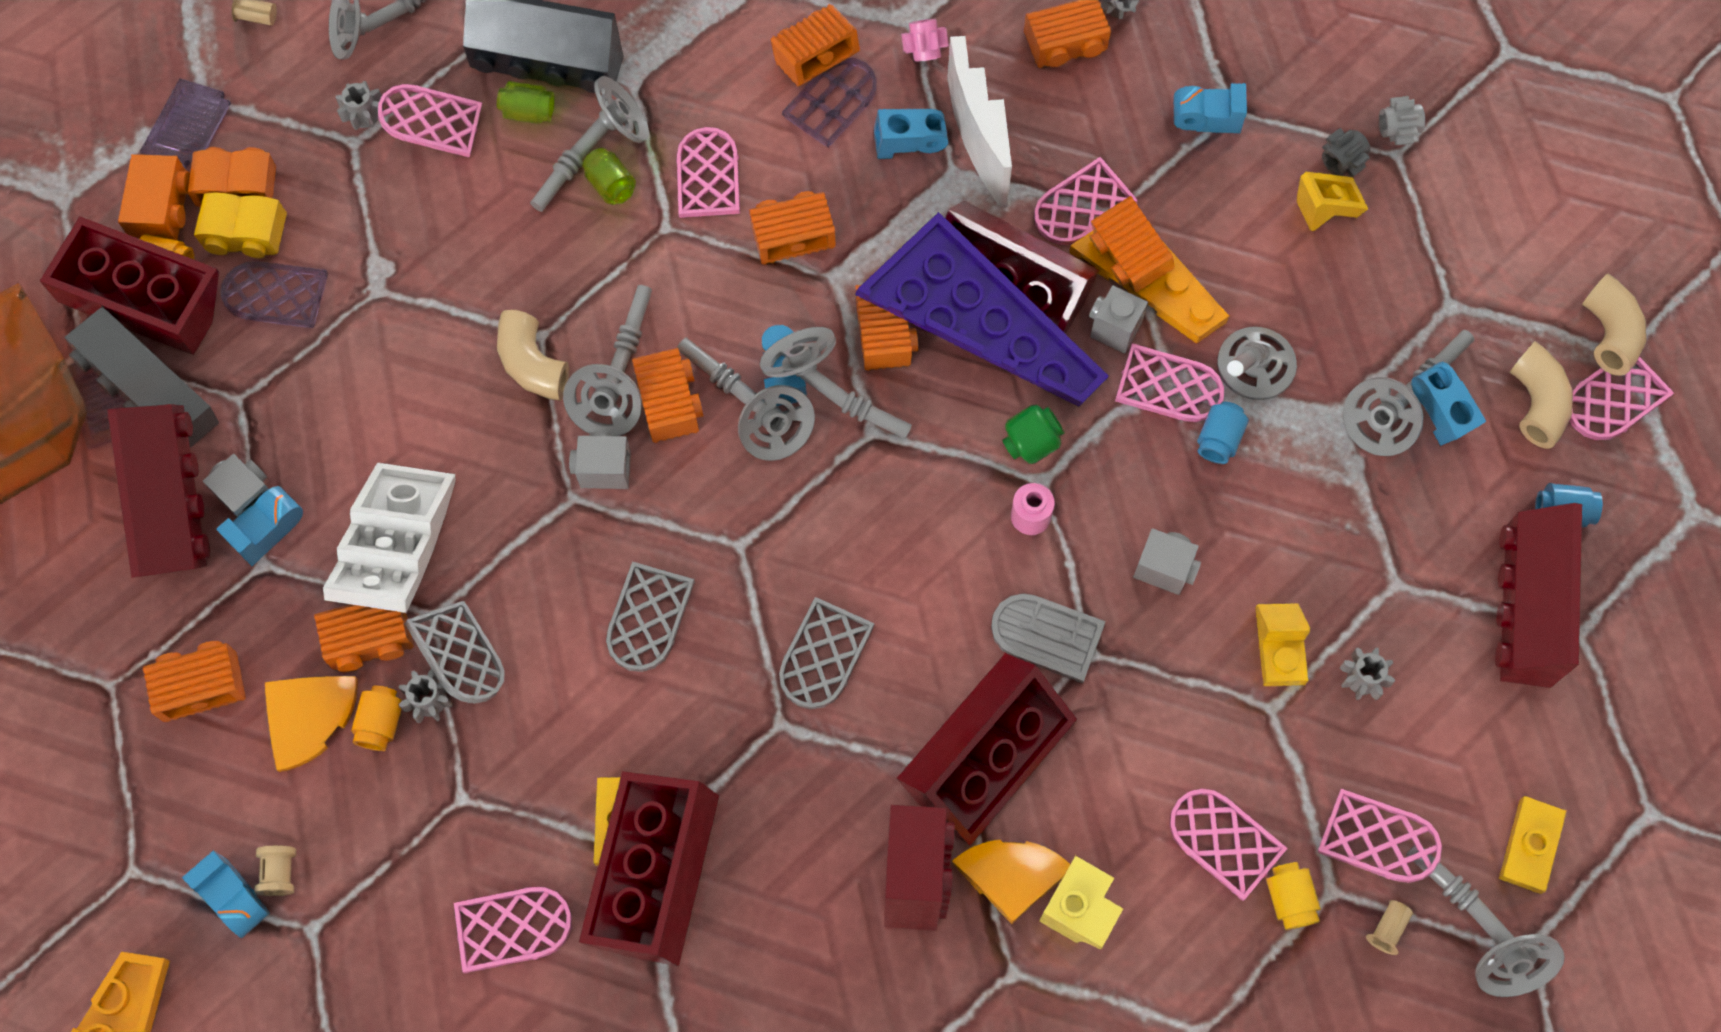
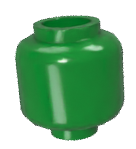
[1002,404,1065,464]

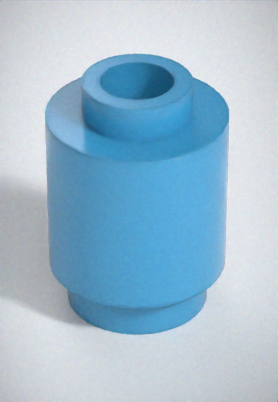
[1197,401,1249,464]
[1535,483,1603,528]

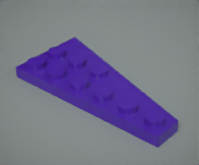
[855,212,1109,407]

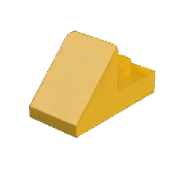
[1297,171,1368,231]
[1256,603,1310,686]

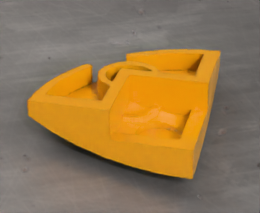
[265,676,358,772]
[951,839,1070,924]

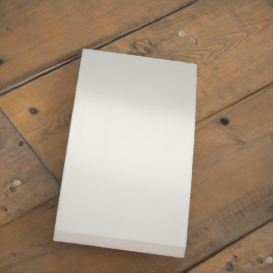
[947,36,1012,207]
[323,463,456,613]

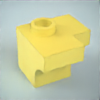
[1040,855,1123,950]

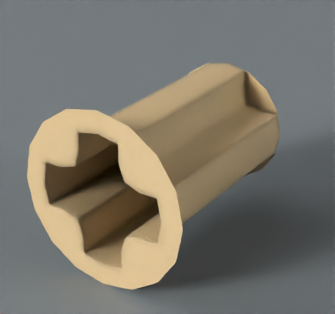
[232,0,277,25]
[1366,900,1414,955]

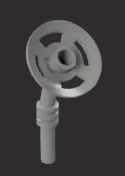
[329,0,427,60]
[530,76,649,212]
[563,285,653,436]
[760,327,912,439]
[1217,327,1297,400]
[1343,330,1475,456]
[677,338,815,461]
[1405,845,1565,997]

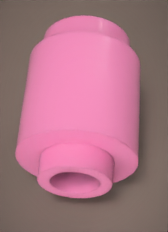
[1011,483,1055,535]

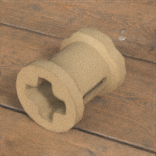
[254,846,296,896]

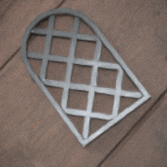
[606,561,695,672]
[779,597,875,709]
[405,601,504,704]

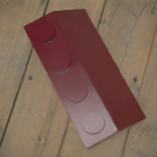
[945,201,1100,334]
[39,216,219,355]
[107,404,210,578]
[1495,503,1582,688]
[896,653,1077,846]
[579,771,719,966]

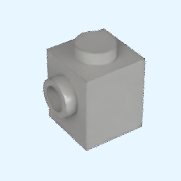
[1089,285,1148,354]
[569,432,631,489]
[203,454,268,517]
[1133,528,1201,595]

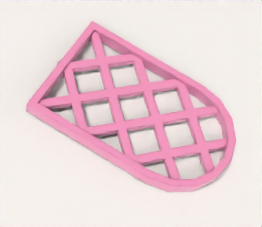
[378,84,482,158]
[676,127,740,218]
[1034,157,1138,245]
[1115,344,1224,422]
[1569,357,1674,440]
[1170,789,1288,901]
[1318,789,1442,883]
[454,887,572,973]

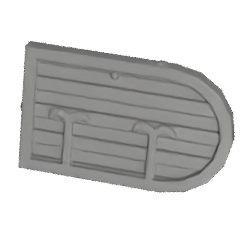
[991,594,1106,683]

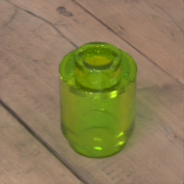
[497,81,555,124]
[583,148,636,205]

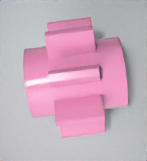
[901,19,949,61]

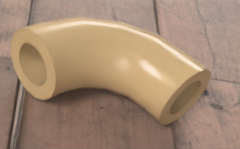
[1582,274,1646,376]
[497,310,569,401]
[1509,341,1573,449]

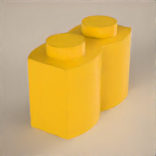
[194,193,287,258]

